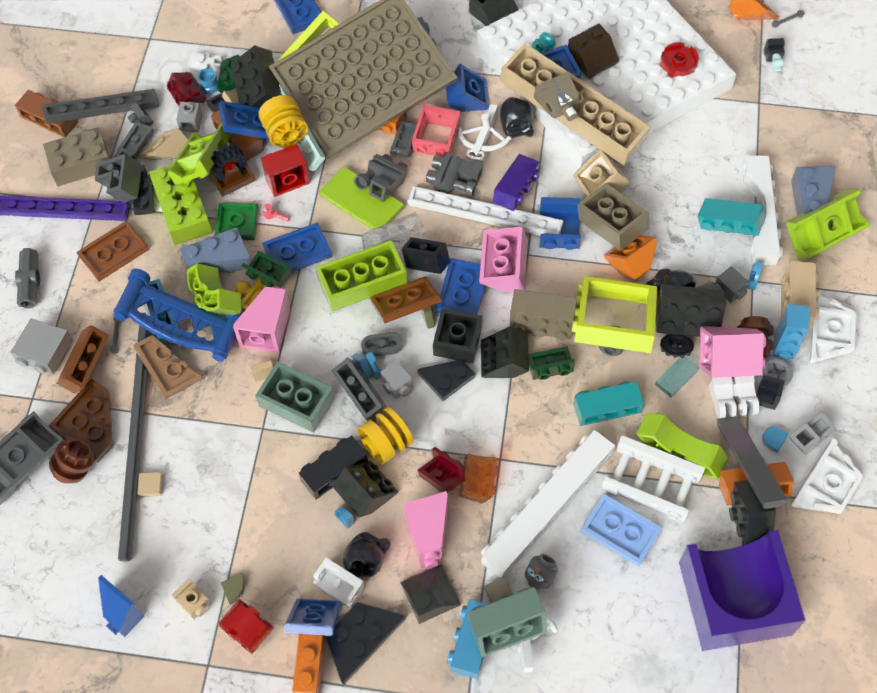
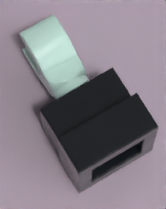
[763,38,785,71]

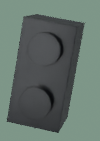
[401,237,450,274]

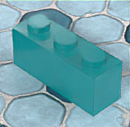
[697,198,766,236]
[573,381,644,426]

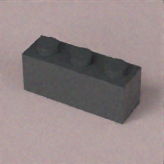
[331,357,387,423]

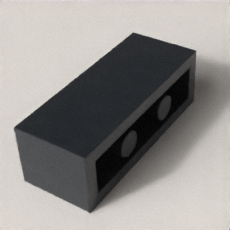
[299,435,368,500]

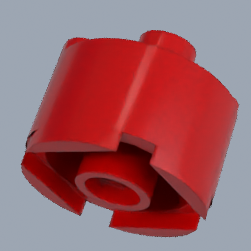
[218,599,274,654]

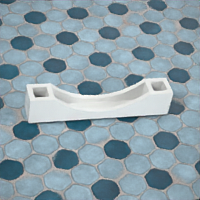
[742,156,783,266]

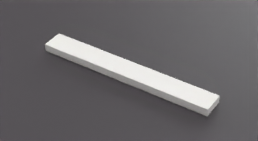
[407,186,564,236]

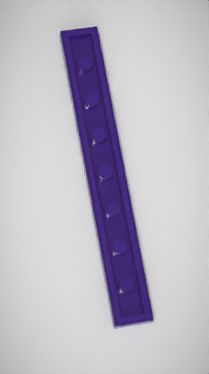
[0,195,130,221]

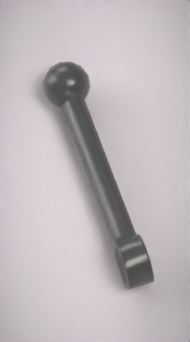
[772,10,805,28]
[110,317,120,354]

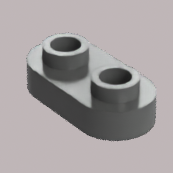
[361,332,403,357]

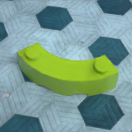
[187,264,242,315]
[636,413,728,479]

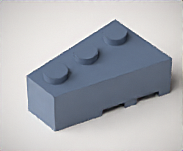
[791,166,836,216]
[180,227,251,273]

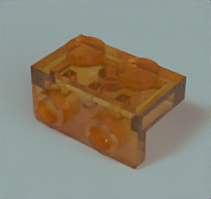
[459,453,498,504]

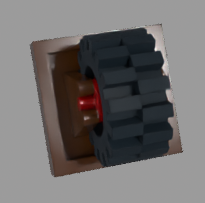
[208,144,256,197]

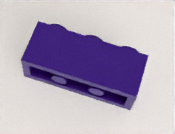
[492,154,541,211]

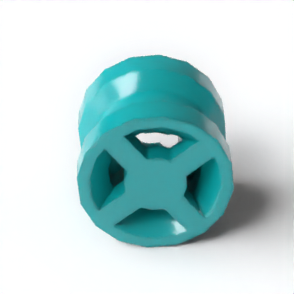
[532,32,556,53]

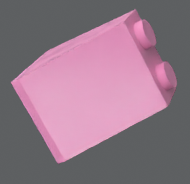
[233,287,290,353]
[699,326,766,378]
[403,491,448,569]

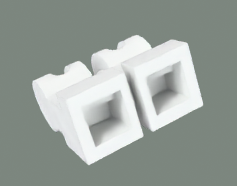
[709,376,759,418]

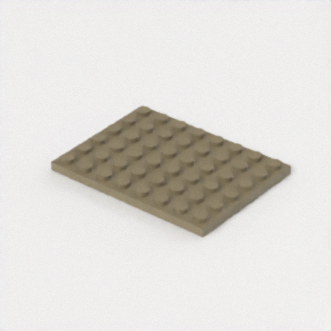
[269,0,458,159]

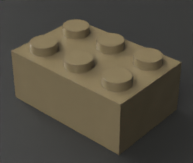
[43,127,110,187]
[577,183,649,251]
[509,289,577,340]

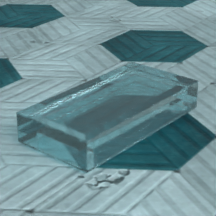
[655,357,699,398]

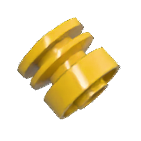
[258,95,308,148]
[357,407,414,465]

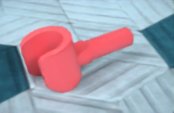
[262,204,290,221]

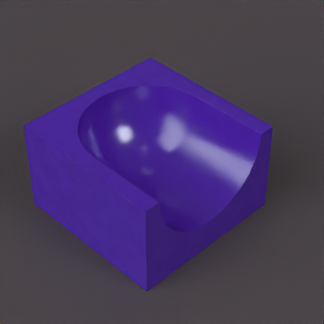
[679,530,806,651]

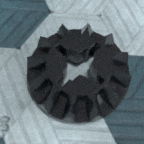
[660,334,694,358]

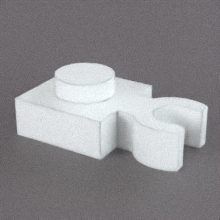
[189,53,223,72]

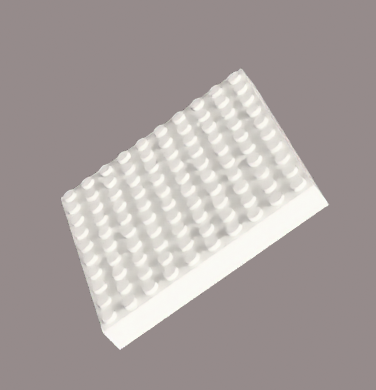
[477,0,736,168]

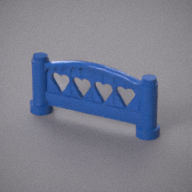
[113,269,243,362]

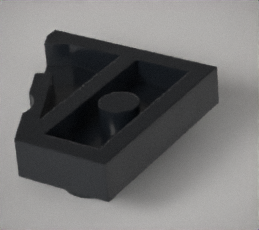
[417,359,475,401]

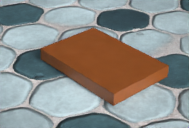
[76,220,149,282]
[370,276,441,324]

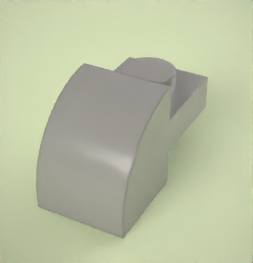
[789,412,837,455]

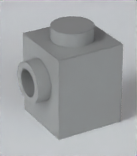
[176,102,202,133]
[380,361,413,399]

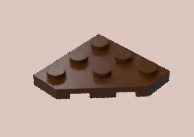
[49,378,113,463]

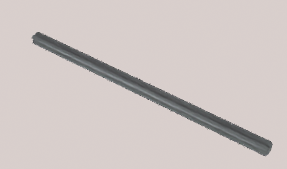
[118,326,151,562]

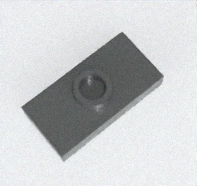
[390,120,417,158]

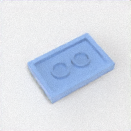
[581,494,662,567]

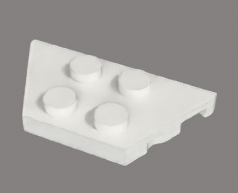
[809,291,856,363]
[791,438,863,514]

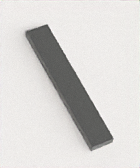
[41,89,159,123]
[717,416,787,509]

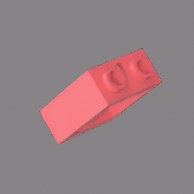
[412,104,460,157]

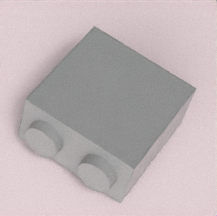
[10,318,73,374]

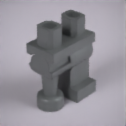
[426,152,483,197]
[354,153,408,202]

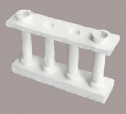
[601,435,705,521]

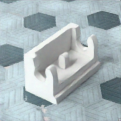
[313,558,365,608]

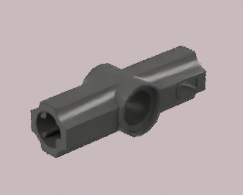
[15,248,40,309]

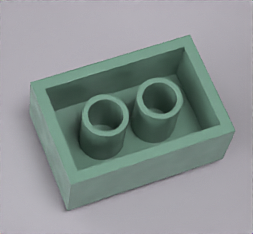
[255,361,335,433]
[467,587,548,658]

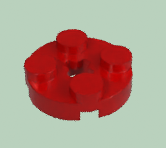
[660,42,699,78]

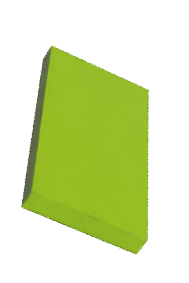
[319,166,404,234]

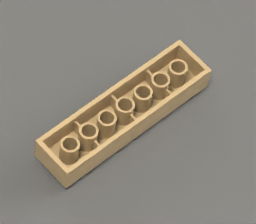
[500,43,650,165]

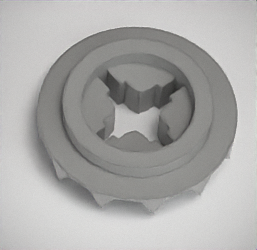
[760,357,793,386]

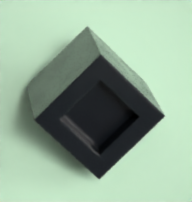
[756,375,785,410]

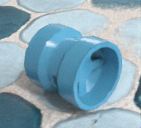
[198,68,218,94]

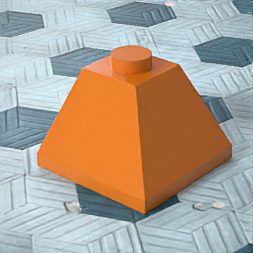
[728,0,780,20]
[603,235,657,280]

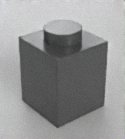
[715,266,749,303]

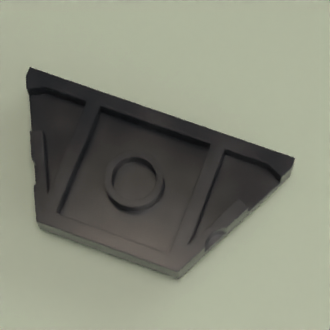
[325,602,406,685]

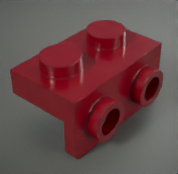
[167,72,207,106]
[417,447,466,494]

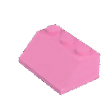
[479,227,528,292]

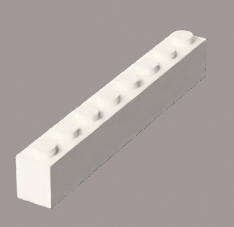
[481,430,615,578]

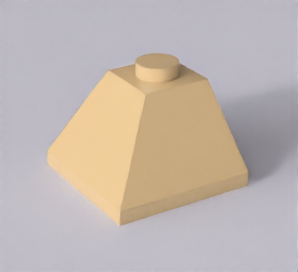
[138,128,188,160]
[573,149,630,197]

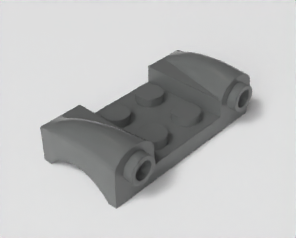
[0,411,64,505]

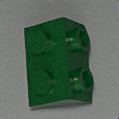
[217,54,240,93]
[241,250,292,288]
[529,346,575,380]

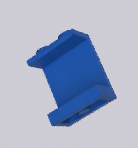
[539,197,581,250]

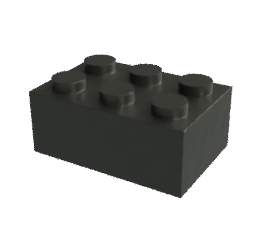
[231,45,281,108]
[656,285,726,337]

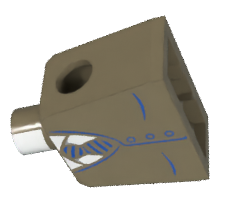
[534,71,579,121]

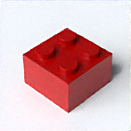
[260,144,310,197]

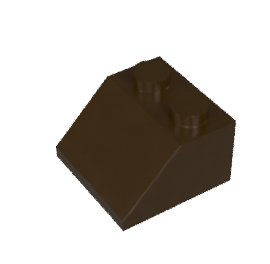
[568,24,619,79]

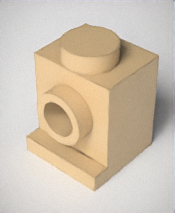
[172,579,211,620]

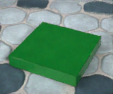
[215,203,259,240]

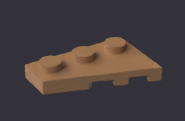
[134,335,203,399]

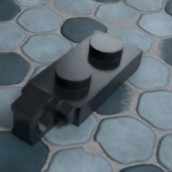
[133,165,155,216]

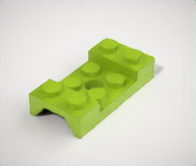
[167,123,231,185]
[786,188,870,260]

